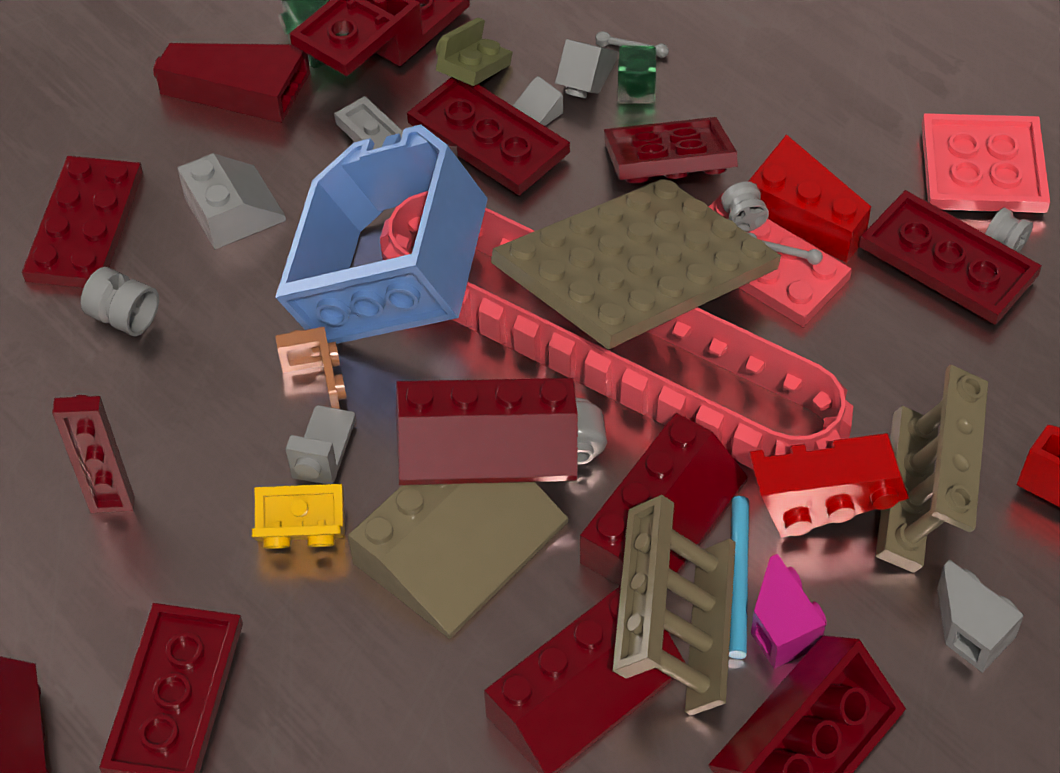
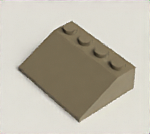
[348,482,568,639]

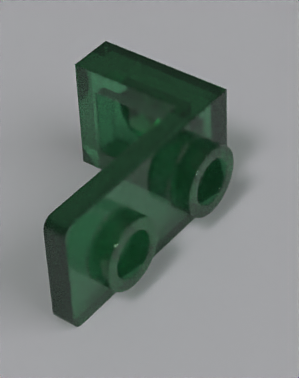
[618,45,656,104]

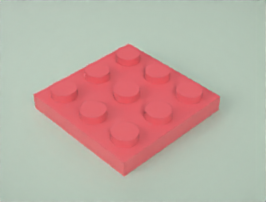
[922,113,1050,213]

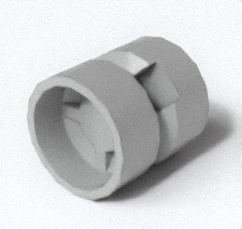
[80,266,159,336]

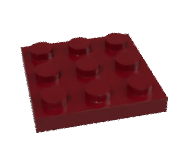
[604,117,738,183]

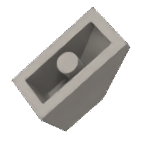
[555,39,619,98]

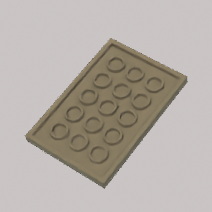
[491,178,781,350]

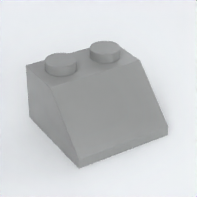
[177,153,286,249]

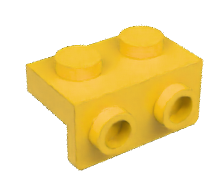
[252,484,345,549]

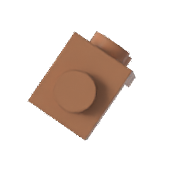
[275,327,347,409]

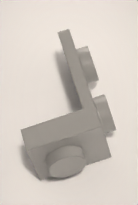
[285,405,356,484]

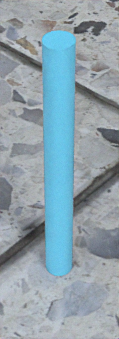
[729,496,749,659]

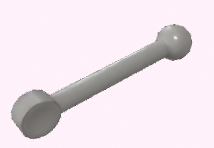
[596,31,669,58]
[748,233,823,265]

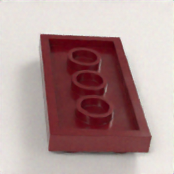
[407,77,570,196]
[22,156,143,288]
[859,190,1042,325]
[99,603,243,773]

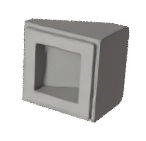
[513,76,563,126]

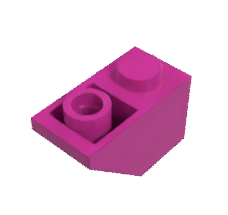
[751,554,827,669]

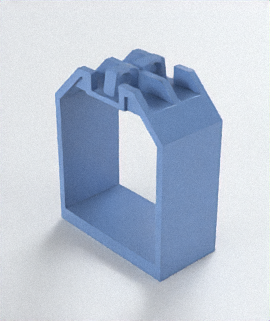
[275,124,488,344]

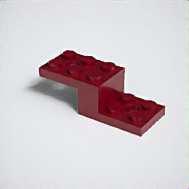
[289,0,470,76]

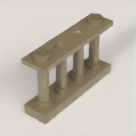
[876,364,988,573]
[613,495,736,715]

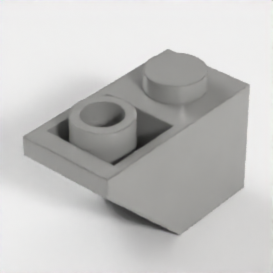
[937,560,1024,673]

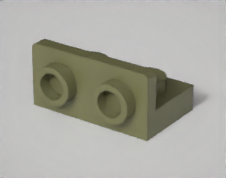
[436,17,513,86]

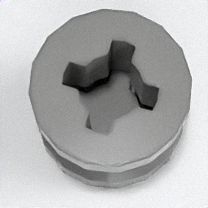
[721,182,769,232]
[985,207,1033,252]

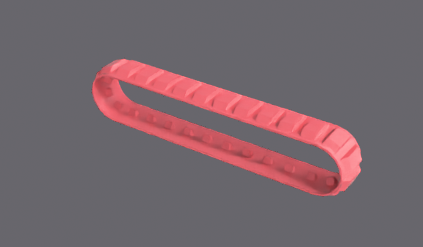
[380,191,853,470]

